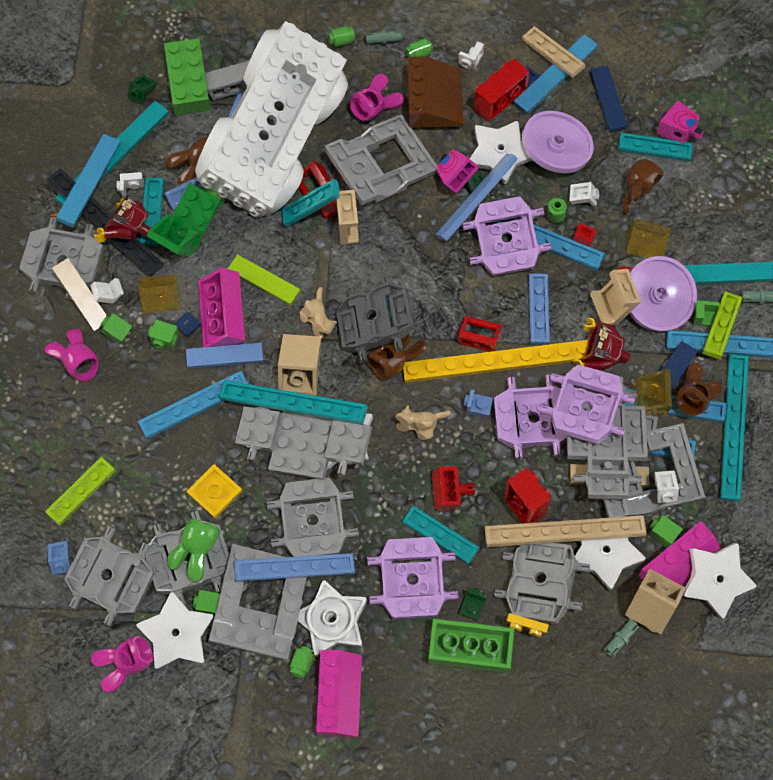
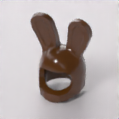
[166,137,208,185]
[623,159,664,214]
[368,333,427,380]
[676,363,722,416]

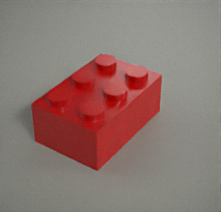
[474,58,529,122]
[504,468,551,524]

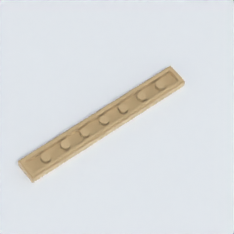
[485,515,646,547]

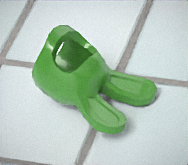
[167,518,220,581]

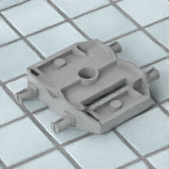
[19,217,103,300]
[267,477,359,557]
[145,511,229,605]
[64,526,155,626]
[494,543,590,624]

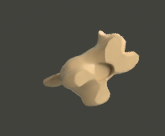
[300,287,337,340]
[395,405,451,440]

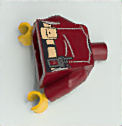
[94,195,151,243]
[572,318,630,370]

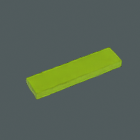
[228,254,301,306]
[703,291,743,360]
[45,457,116,526]

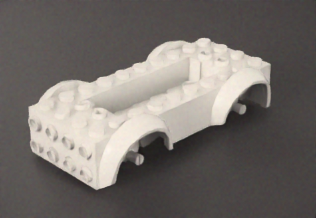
[195,21,348,218]

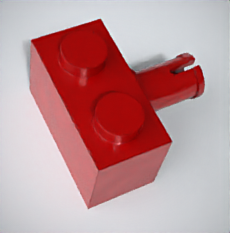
[432,467,476,511]

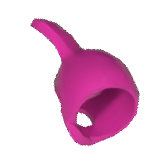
[350,74,404,121]
[44,328,98,381]
[91,636,153,693]

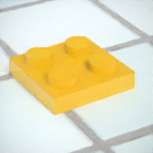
[186,464,243,519]
[506,613,549,637]

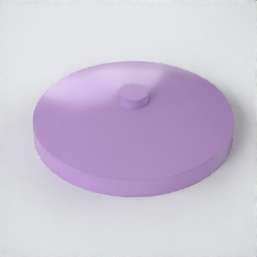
[522,111,594,173]
[629,256,697,332]

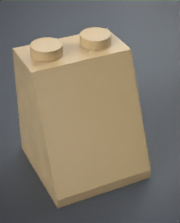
[278,334,321,396]
[625,569,686,634]

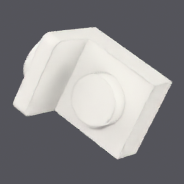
[458,41,484,70]
[117,172,144,198]
[570,182,599,206]
[90,278,123,304]
[654,471,679,503]

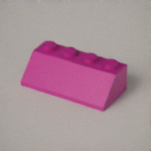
[198,267,245,348]
[638,521,721,587]
[316,650,362,738]

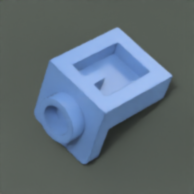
[464,389,493,418]
[48,541,71,575]

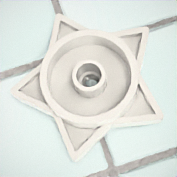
[470,121,532,184]
[575,538,645,590]
[682,543,756,618]
[297,580,367,657]
[137,592,214,669]

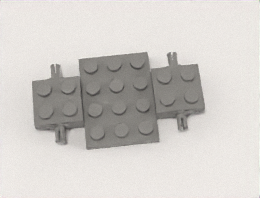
[567,377,648,499]
[235,406,372,480]

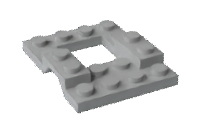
[324,114,438,205]
[603,423,705,518]
[208,544,307,661]

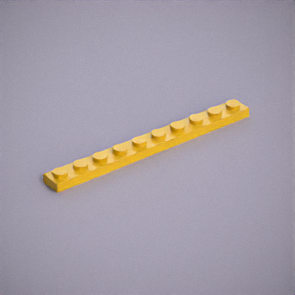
[403,340,588,383]

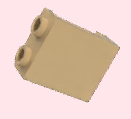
[336,190,359,245]
[590,269,641,325]

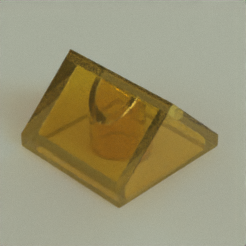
[626,219,671,258]
[139,274,180,313]
[637,369,672,415]

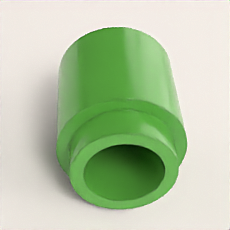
[328,26,355,47]
[406,38,433,57]
[547,198,567,223]
[289,646,315,679]

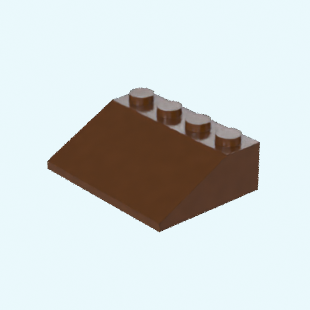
[408,57,464,127]

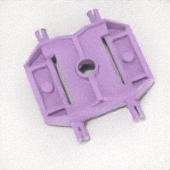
[463,196,552,276]
[539,365,636,444]
[494,375,567,459]
[367,537,458,619]

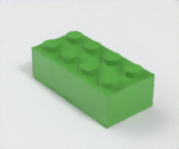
[164,38,211,116]
[428,619,514,674]

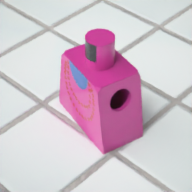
[657,101,704,143]
[437,149,480,194]

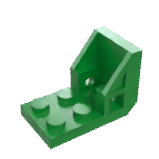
[147,183,222,256]

